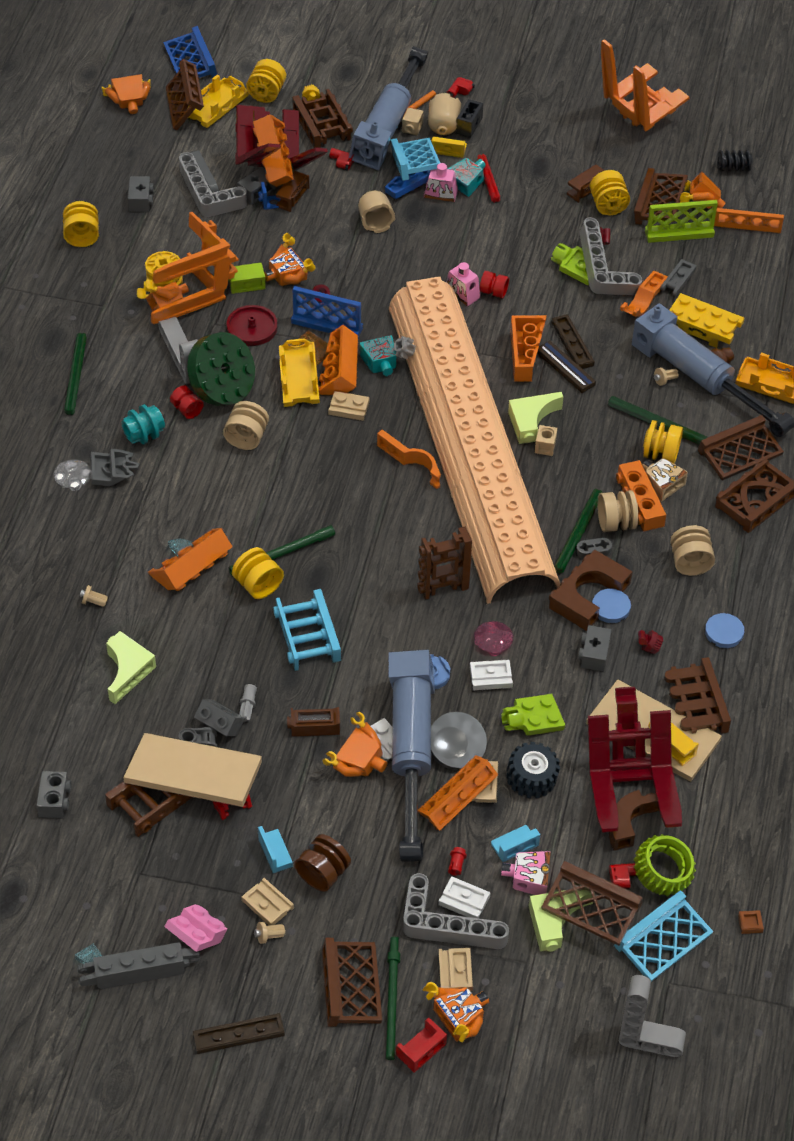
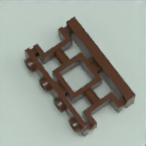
[292,89,353,148]
[417,526,472,600]

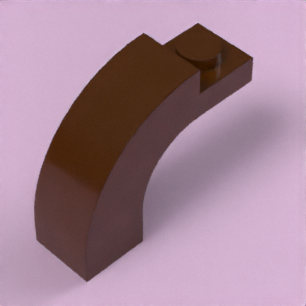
[609,790,659,851]

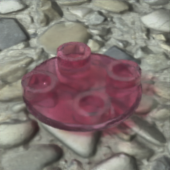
[474,621,513,656]

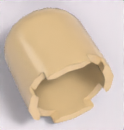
[428,93,461,135]
[358,191,395,233]

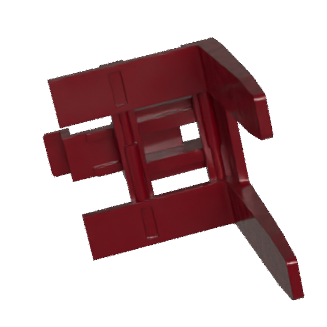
[235,105,328,170]
[588,686,682,832]

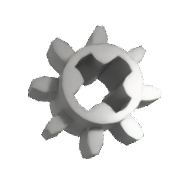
[393,336,416,359]

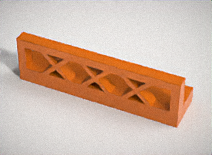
[714,208,784,233]
[418,755,498,831]

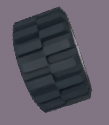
[506,742,560,799]

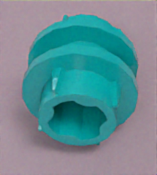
[121,404,165,444]

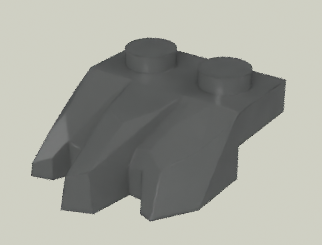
[90,449,140,486]

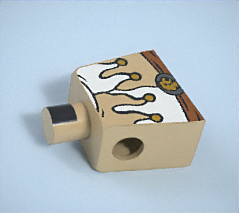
[642,459,688,502]

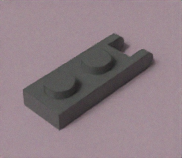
[660,259,697,297]

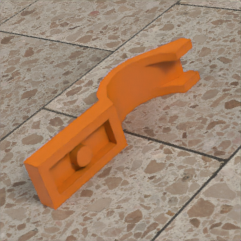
[620,271,668,317]
[377,430,441,489]

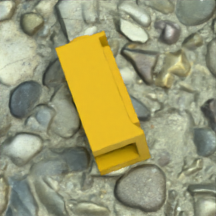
[648,722,699,766]

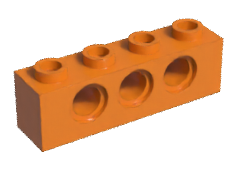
[616,460,666,532]

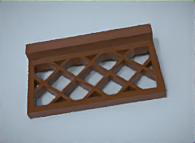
[166,59,204,130]
[634,168,688,224]
[698,415,784,480]
[541,861,642,946]
[322,938,382,1027]

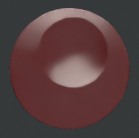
[227,305,277,346]

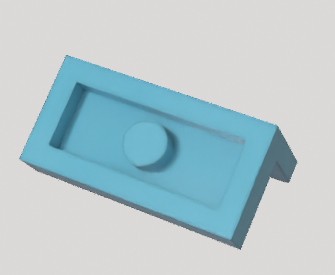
[491,825,540,862]
[258,826,293,873]

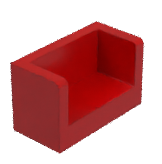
[396,1017,447,1073]

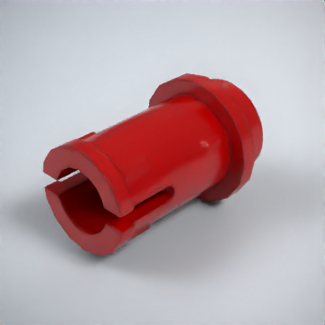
[448,847,467,876]

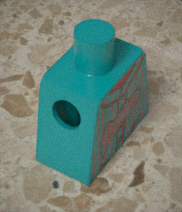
[447,158,486,197]
[360,335,397,376]

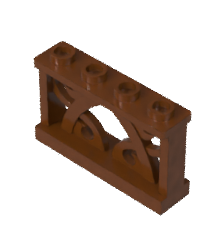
[715,459,794,533]

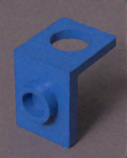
[258,182,281,210]

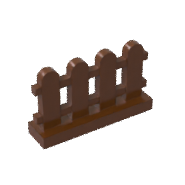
[664,657,731,734]

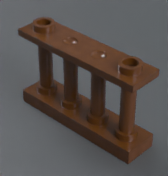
[105,781,195,837]

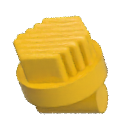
[302,84,320,101]

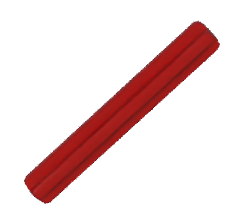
[477,154,500,203]

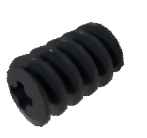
[717,150,752,171]

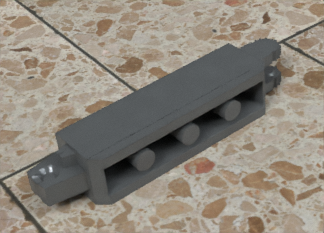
[77,942,200,989]

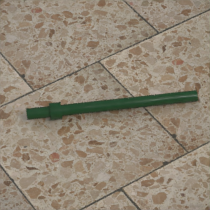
[386,936,400,1060]

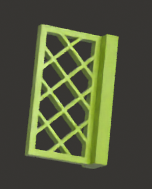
[645,200,718,243]

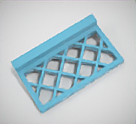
[391,138,440,181]
[614,890,713,982]

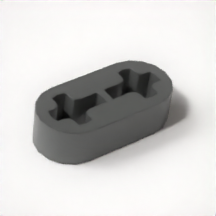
[576,538,612,559]

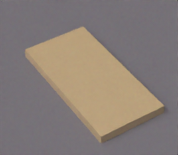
[586,680,722,782]
[124,733,262,807]

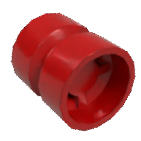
[479,270,509,298]
[170,385,204,419]

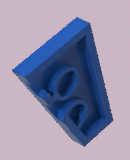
[385,160,430,199]

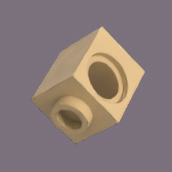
[402,108,423,135]
[535,425,557,456]

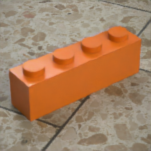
[253,114,294,187]
[510,315,547,382]
[319,325,358,395]
[148,528,233,591]

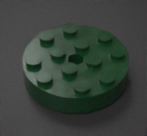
[187,332,255,406]

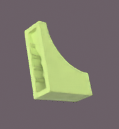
[508,392,563,444]
[106,631,156,704]
[529,889,593,952]

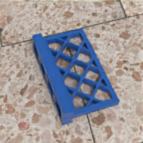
[163,26,218,78]
[291,286,363,338]

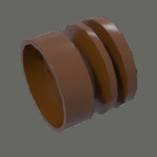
[294,834,351,891]

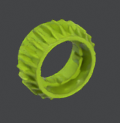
[634,834,696,896]

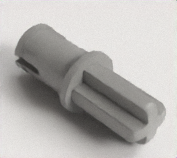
[239,684,257,722]

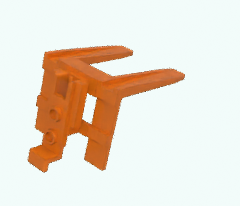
[601,39,690,132]
[151,212,239,324]

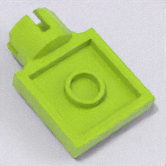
[551,243,589,285]
[501,694,566,736]

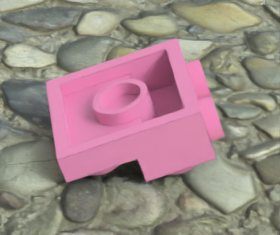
[165,904,227,952]

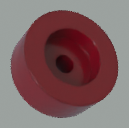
[312,284,330,302]

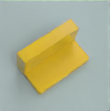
[432,137,467,158]

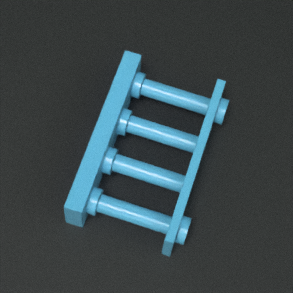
[273,589,341,671]

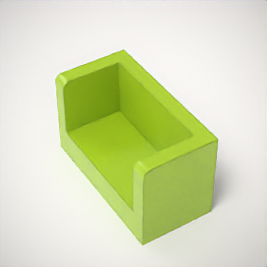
[228,262,266,294]

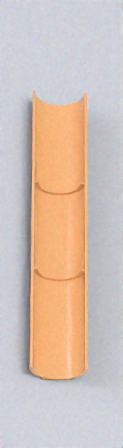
[389,277,560,604]

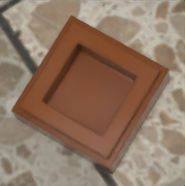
[738,910,764,934]

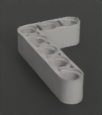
[179,152,247,217]
[580,217,642,295]
[158,317,198,384]
[403,873,509,949]
[619,975,686,1057]

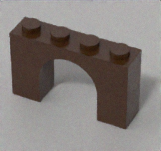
[549,549,632,631]

